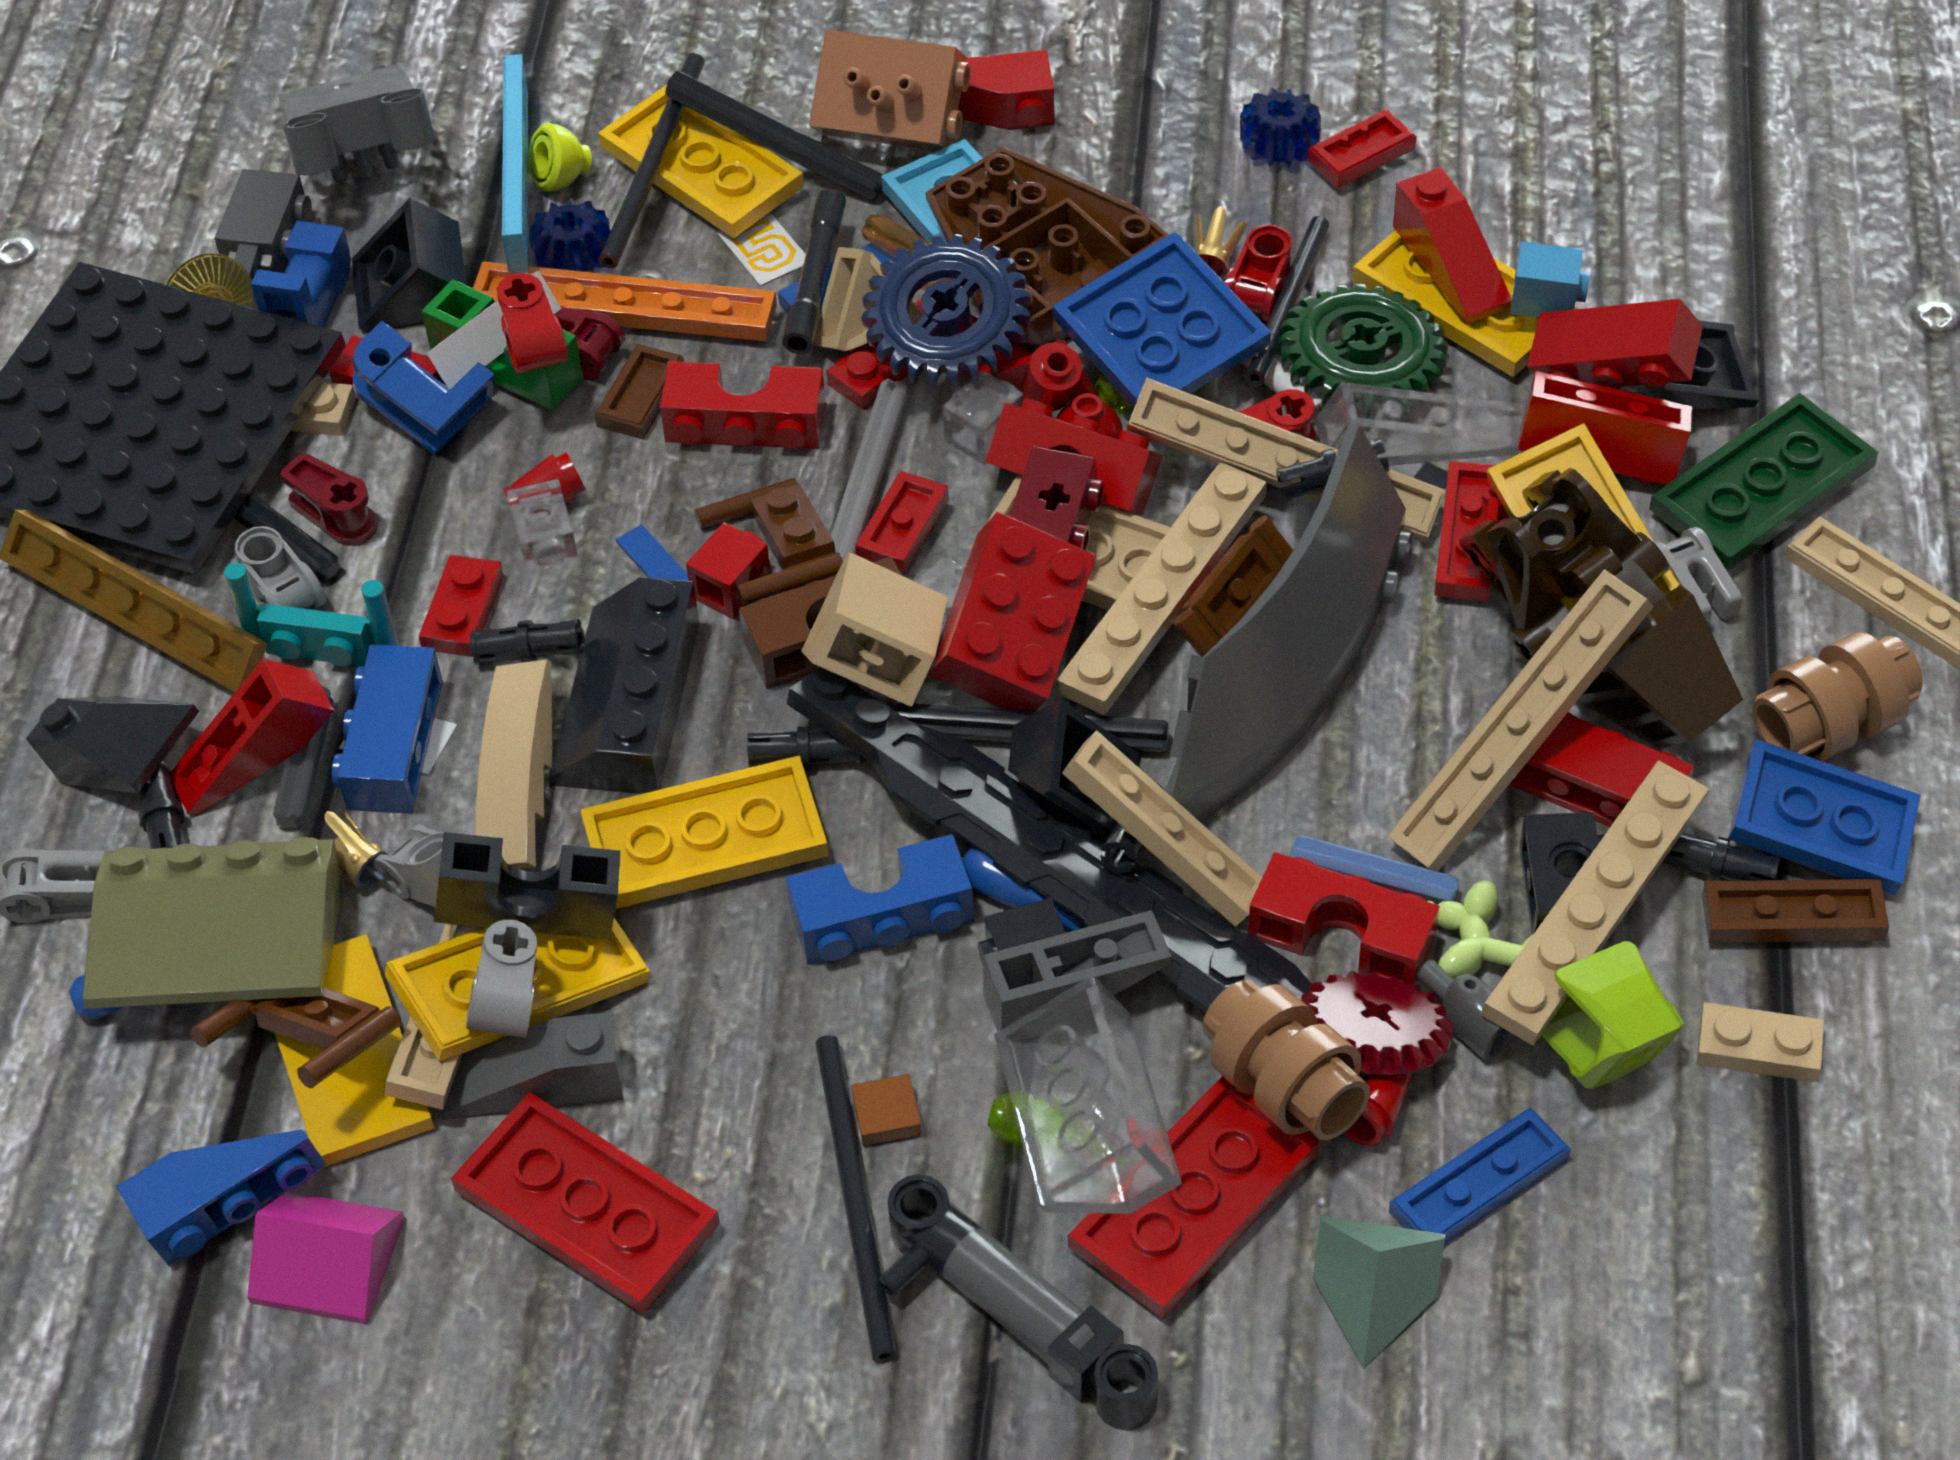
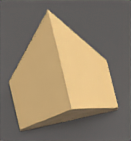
[813,247,923,352]

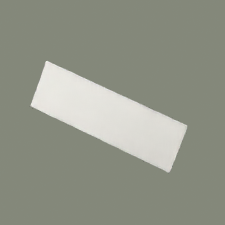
[426,270,561,389]

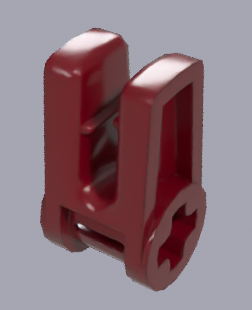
[554,306,625,380]
[280,453,377,546]

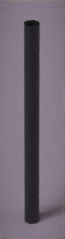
[599,53,705,268]
[815,1035,897,1363]

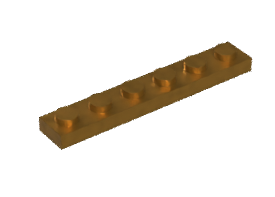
[0,510,268,692]

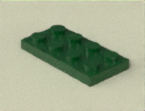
[1649,393,1879,571]

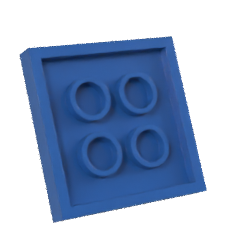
[1052,231,1271,408]

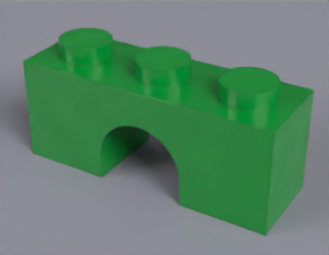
[422,279,583,410]

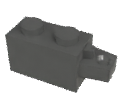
[214,169,312,296]

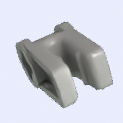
[1654,527,1742,624]
[0,848,105,924]

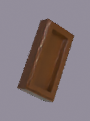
[595,344,684,439]

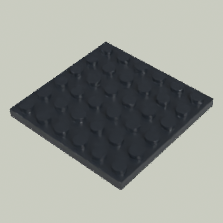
[0,262,346,574]

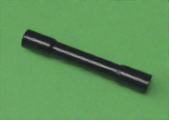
[782,189,846,354]

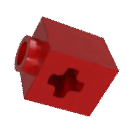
[686,522,771,620]

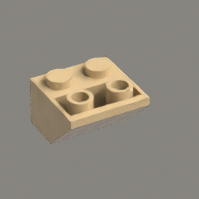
[801,551,948,707]

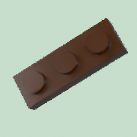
[1702,879,1889,943]

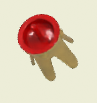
[1195,206,1247,279]

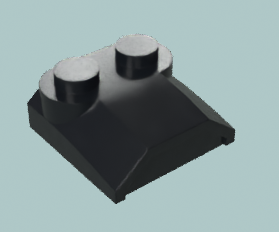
[1638,320,1760,408]

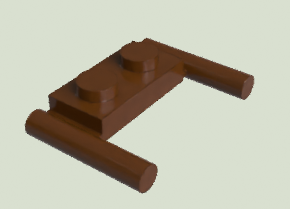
[694,478,843,606]
[1174,515,1294,657]
[191,987,401,1088]

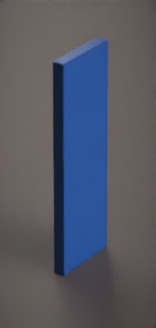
[616,525,688,581]

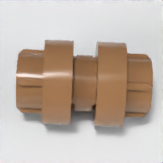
[1753,632,1923,762]
[1203,980,1370,1141]

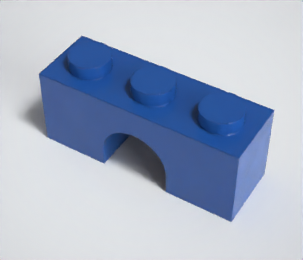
[786,834,974,965]

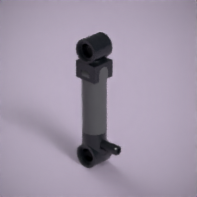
[879,1174,1158,1431]

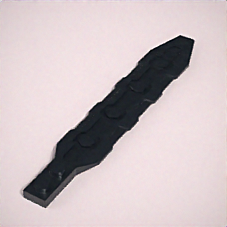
[787,667,1312,1012]

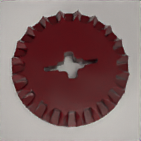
[1301,970,1453,1075]

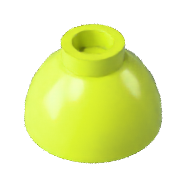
[528,123,592,192]

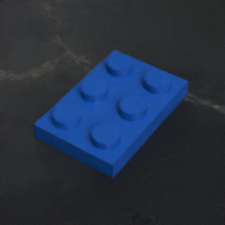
[1728,739,1921,896]

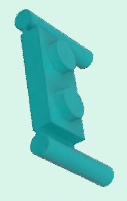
[224,562,399,666]

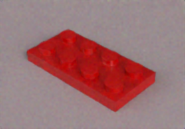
[1068,1076,1320,1319]
[451,1092,720,1314]

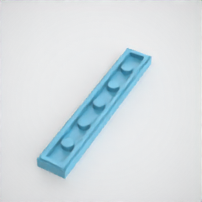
[502,54,528,274]

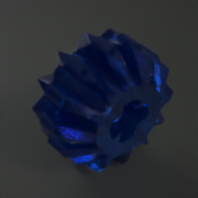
[1239,87,1321,168]
[528,198,611,273]

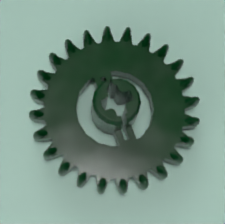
[1278,283,1449,416]

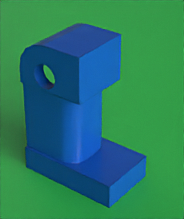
[251,220,351,327]
[352,321,494,456]

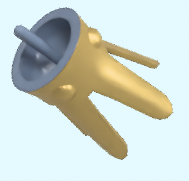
[311,811,388,888]

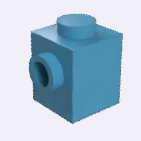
[1510,241,1590,318]

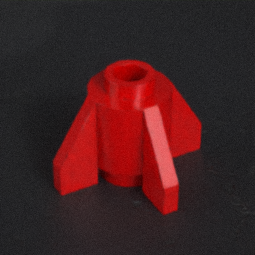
[995,339,1100,411]

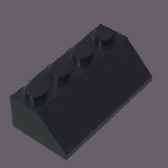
[549,577,700,794]

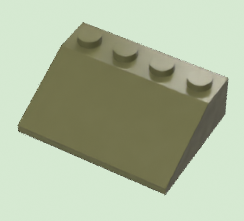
[83,837,344,1009]

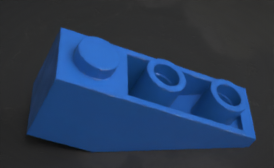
[116,1129,327,1266]

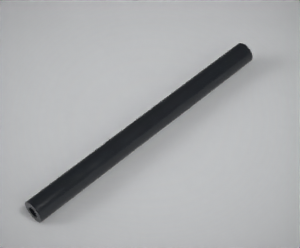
[1245,216,1330,386]

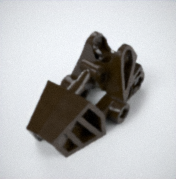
[1459,467,1743,749]

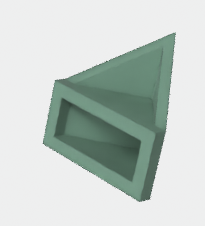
[1313,1216,1445,1370]

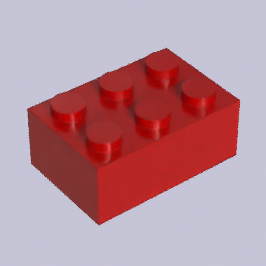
[927,511,1097,711]

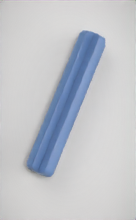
[1290,835,1459,905]

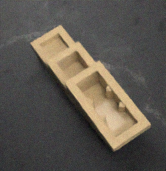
[475,659,552,869]

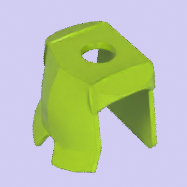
[1541,941,1684,1089]

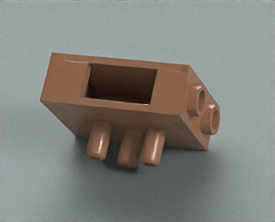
[809,30,971,151]

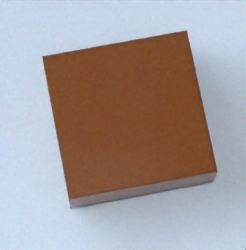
[851,1074,922,1146]

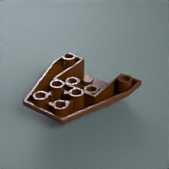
[925,147,1169,346]

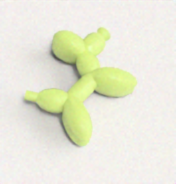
[1428,880,1534,979]

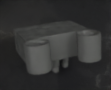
[278,64,436,182]

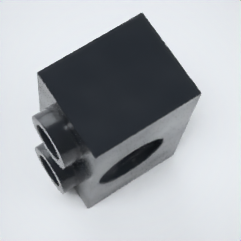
[1519,812,1604,934]

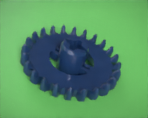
[861,234,1031,389]

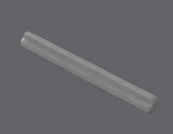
[831,379,908,561]

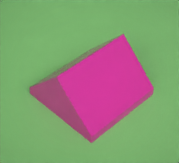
[247,1191,405,1325]

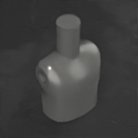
[1417,959,1514,1061]

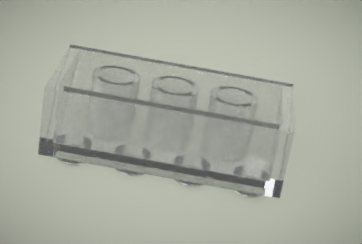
[994,975,1182,1214]

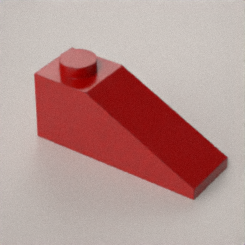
[958,49,1055,130]
[1393,167,1512,324]
[171,658,334,816]

